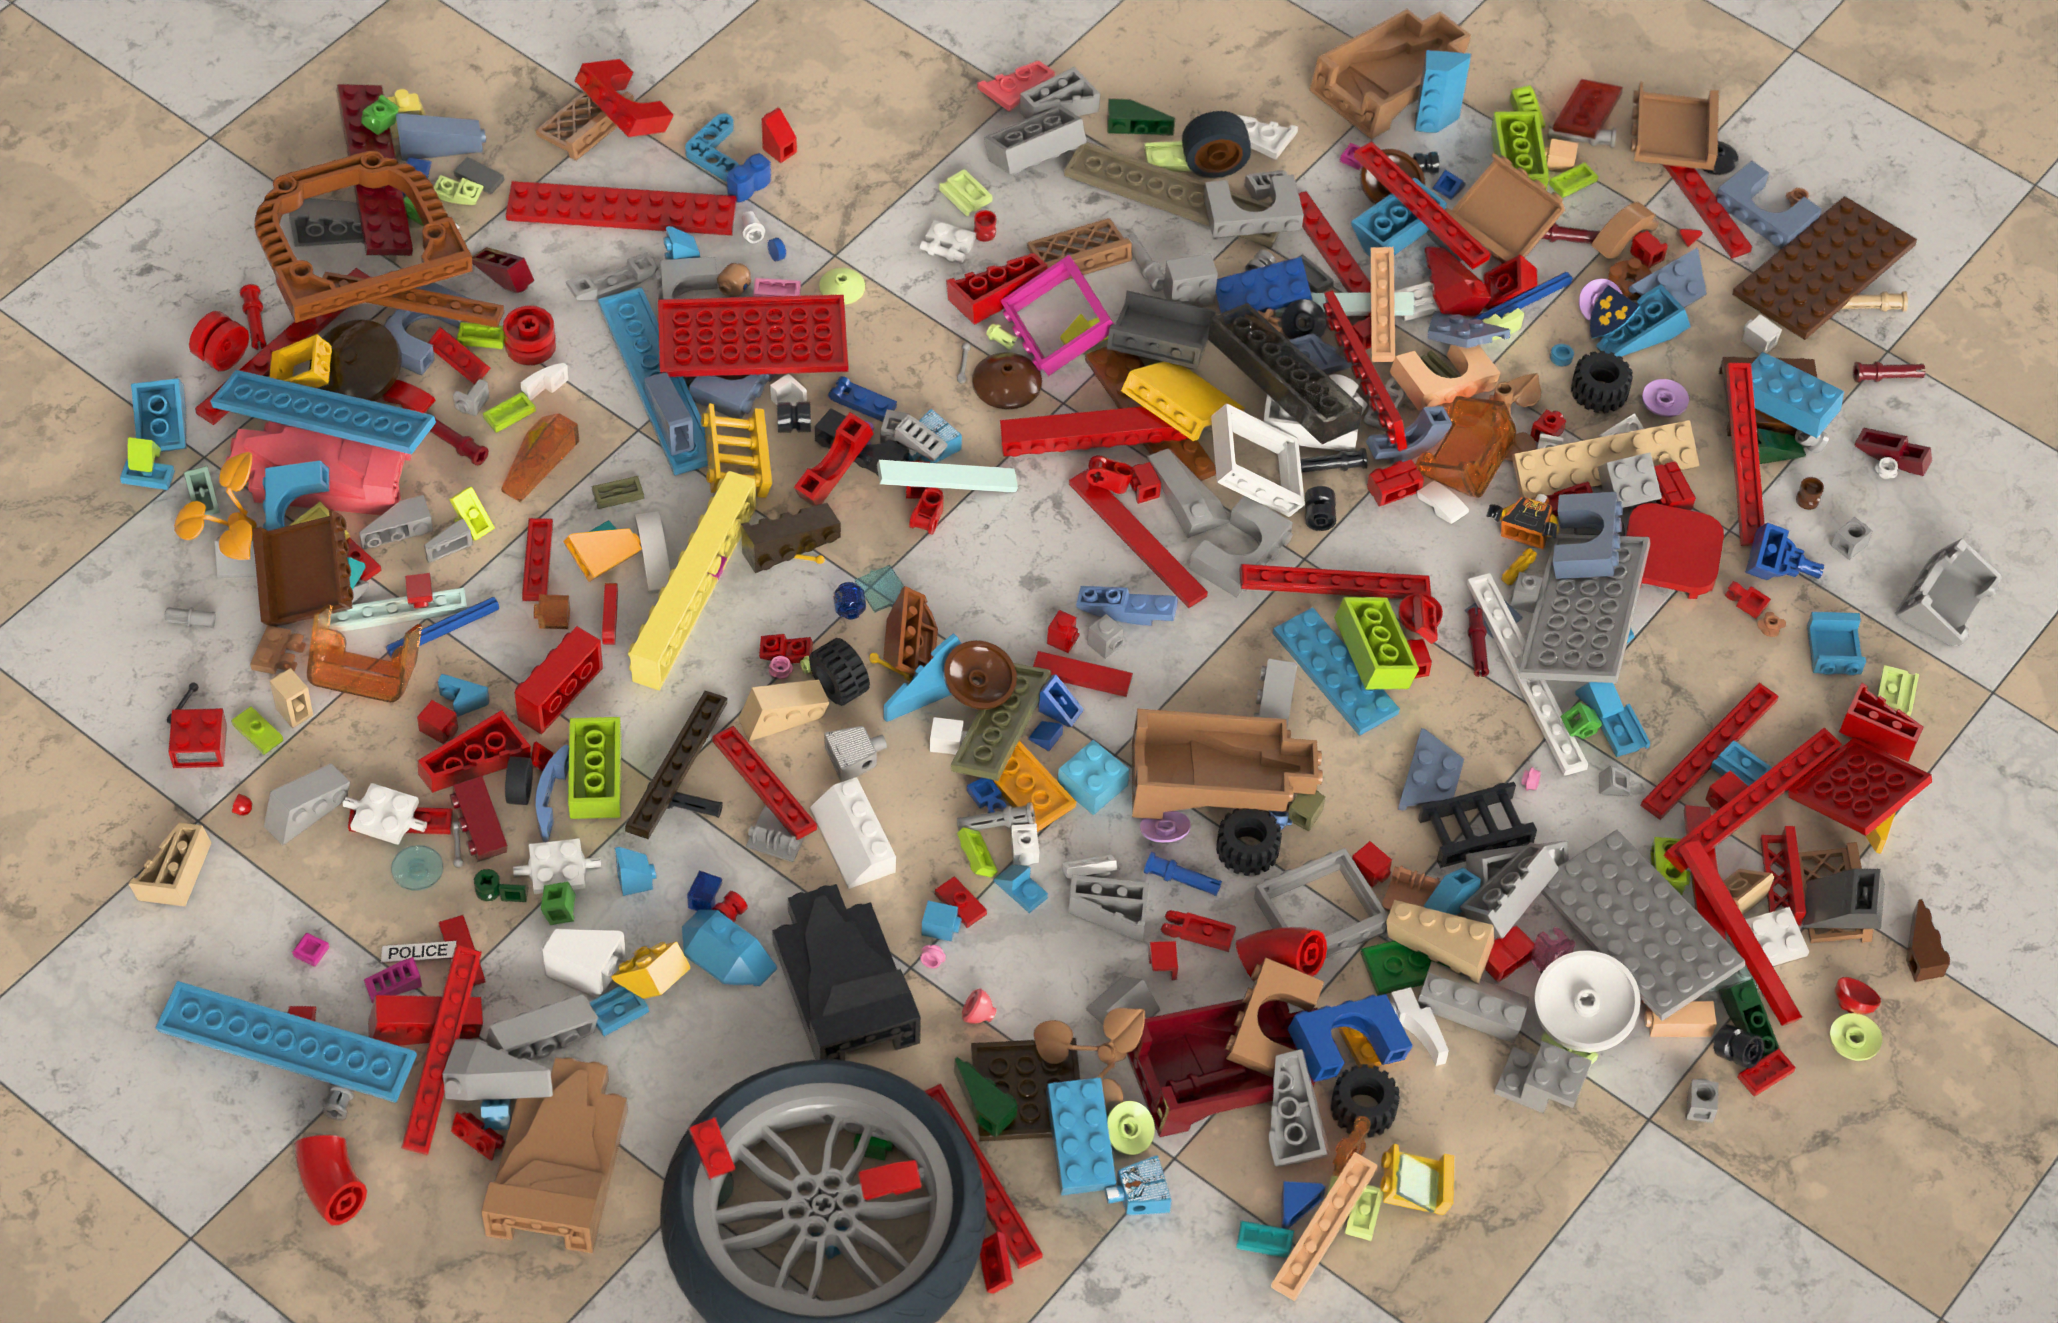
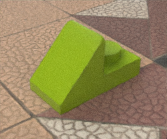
[128,437,161,472]

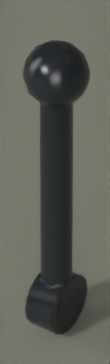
[167,682,199,724]

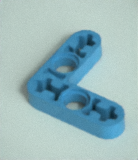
[685,113,739,182]

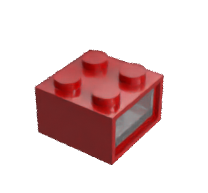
[168,708,227,768]

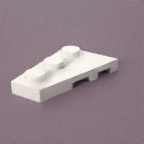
[1237,115,1298,160]

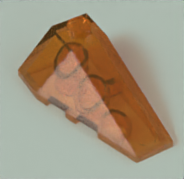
[501,413,580,503]

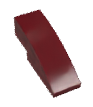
[1855,428,1932,476]

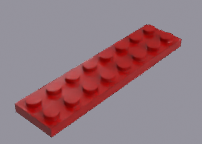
[1323,290,1407,451]

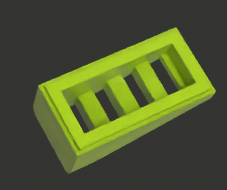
[1509,86,1546,128]

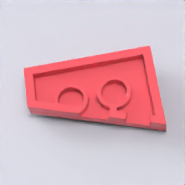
[978,60,1055,112]

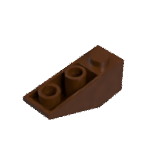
[1906,899,1950,982]

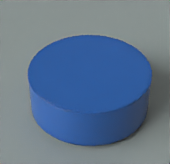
[767,238,786,262]

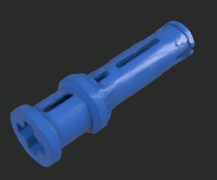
[1144,852,1222,896]

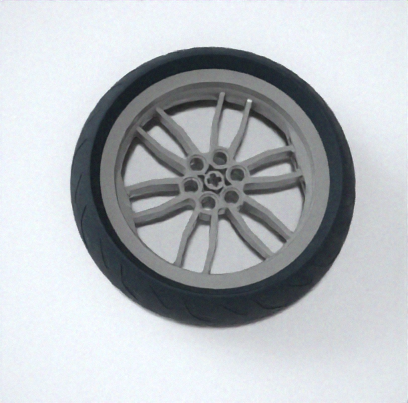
[660,1059,986,1323]

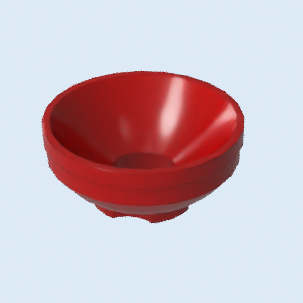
[1398,593,1443,633]
[1834,977,1881,1015]

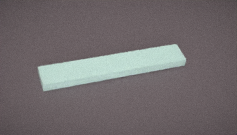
[1276,292,1414,317]
[877,460,1018,492]
[318,588,467,635]

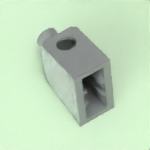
[824,726,887,782]

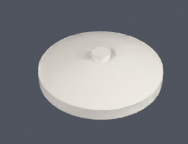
[1535,951,1640,1052]

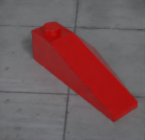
[1424,246,1491,317]

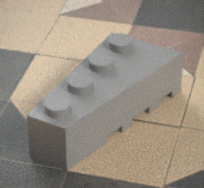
[1460,842,1559,939]
[486,994,598,1060]

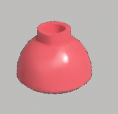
[962,988,996,1024]

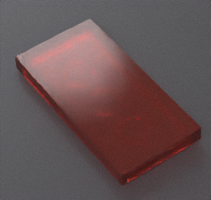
[1553,79,1623,139]

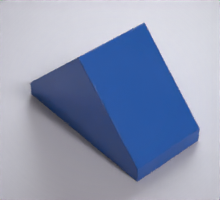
[1039,674,1084,727]
[1281,1181,1326,1229]

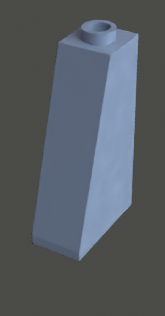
[396,113,486,161]
[644,372,694,456]

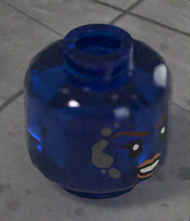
[833,582,866,620]

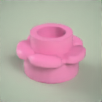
[769,656,793,679]
[1522,767,1541,791]
[921,945,946,968]

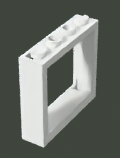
[1211,403,1305,517]

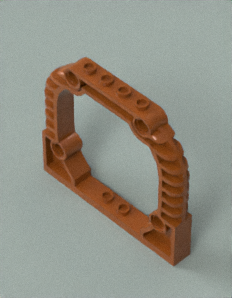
[254,151,472,323]

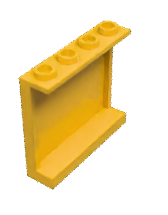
[1121,361,1245,441]

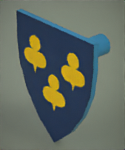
[1590,285,1640,339]

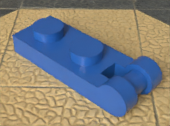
[828,376,897,422]

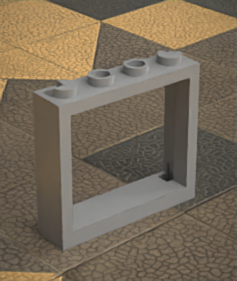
[1254,848,1388,959]

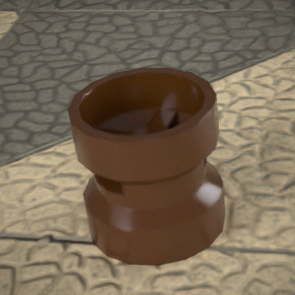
[1796,477,1824,510]

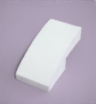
[521,363,568,401]
[1417,480,1469,524]

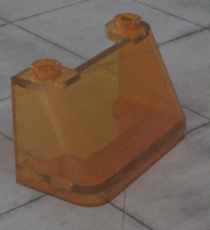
[1415,396,1516,498]

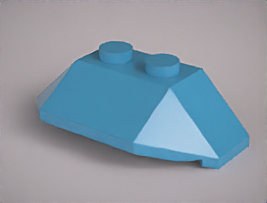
[682,910,777,986]

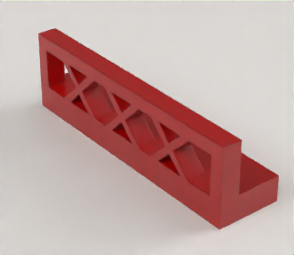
[1760,826,1806,926]

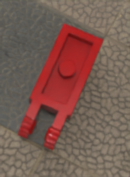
[1160,910,1236,952]

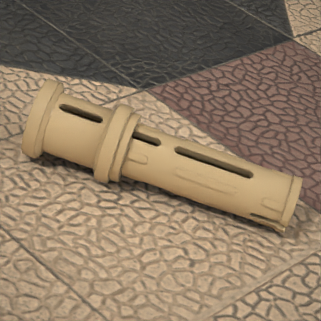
[1842,291,1908,312]

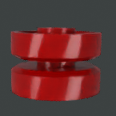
[503,306,556,365]
[189,311,249,371]

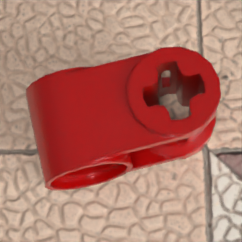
[1086,455,1134,494]
[909,487,944,535]

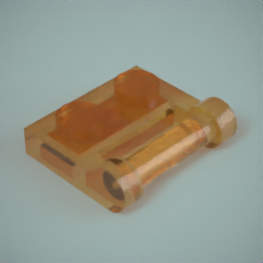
[1332,1116,1371,1177]

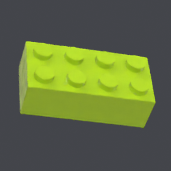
[1491,111,1549,190]
[1334,597,1419,689]
[568,717,622,819]

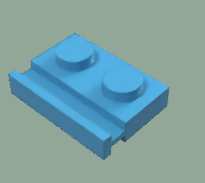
[1597,704,1650,757]
[1711,740,1772,787]
[589,986,649,1036]

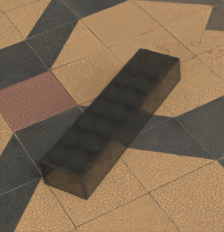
[1208,303,1362,444]

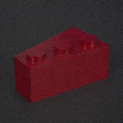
[450,776,508,862]

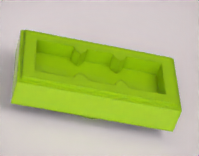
[1549,162,1598,198]
[457,322,505,349]
[483,391,536,433]
[231,706,284,755]

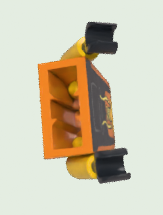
[1486,494,1560,549]

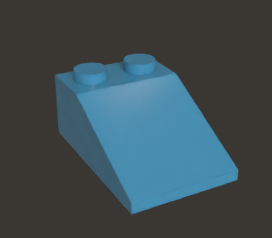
[131,378,186,452]

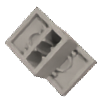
[1494,1041,1592,1113]

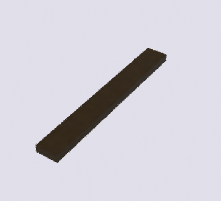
[625,690,728,840]

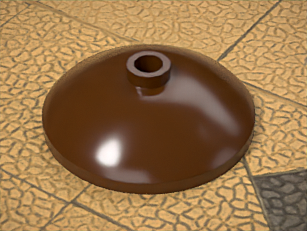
[1360,149,1425,205]
[972,352,1042,409]
[943,640,1017,710]

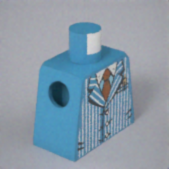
[907,409,962,463]
[1105,1155,1172,1215]

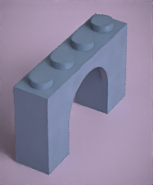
[1716,161,1822,249]
[384,283,470,376]
[690,374,775,419]
[1553,492,1623,579]

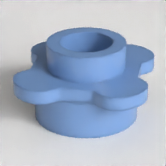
[1269,811,1292,830]

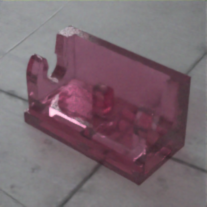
[1530,927,1575,974]

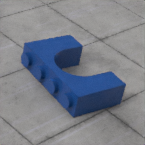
[1288,994,1413,1082]

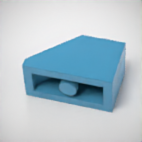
[615,847,656,896]

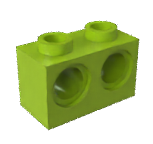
[1650,837,1691,895]

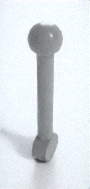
[957,342,971,383]
[453,821,463,868]

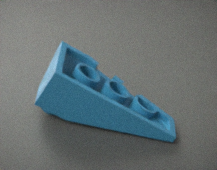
[884,633,961,722]

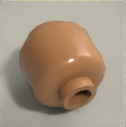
[717,263,751,297]

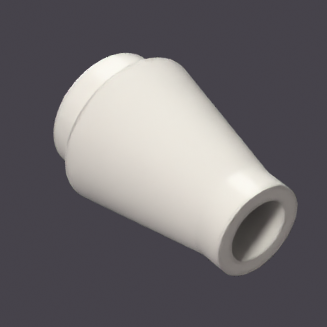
[742,211,765,243]

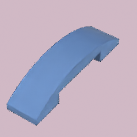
[536,745,569,842]

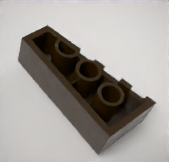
[741,503,841,573]

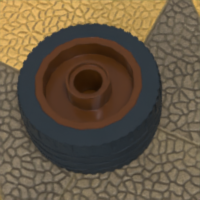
[1182,111,1251,178]

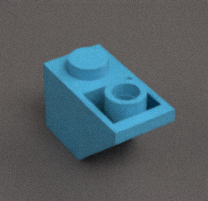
[663,226,700,260]
[1424,867,1481,915]

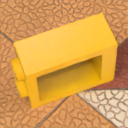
[270,334,332,388]

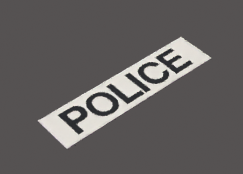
[381,941,456,962]

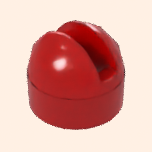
[232,794,252,816]

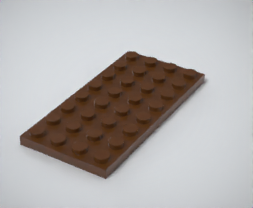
[1732,196,1917,340]

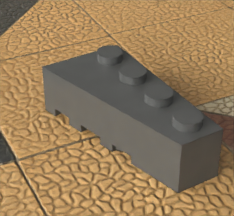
[289,198,364,247]

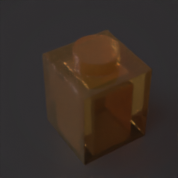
[534,594,571,629]

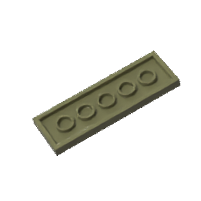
[951,663,1051,781]

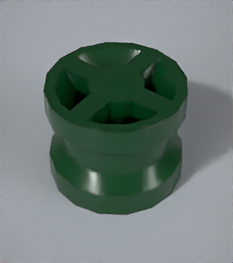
[474,869,500,901]

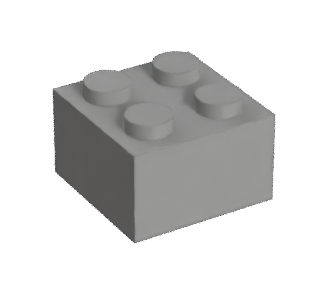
[1163,253,1218,306]
[1597,453,1662,509]

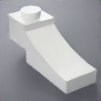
[1390,987,1449,1066]

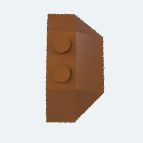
[883,586,938,676]

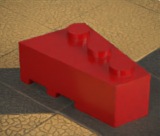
[1839,682,1924,762]

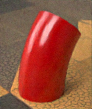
[1235,927,1327,982]
[295,1135,367,1225]

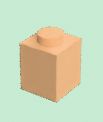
[1545,139,1578,173]

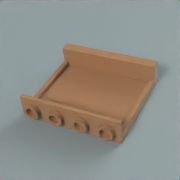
[1630,82,1719,170]
[1445,153,1565,264]

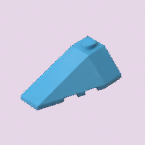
[1596,284,1691,357]

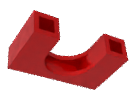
[574,59,674,137]

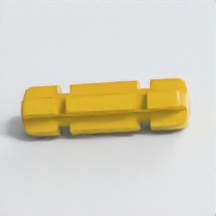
[1501,548,1537,585]

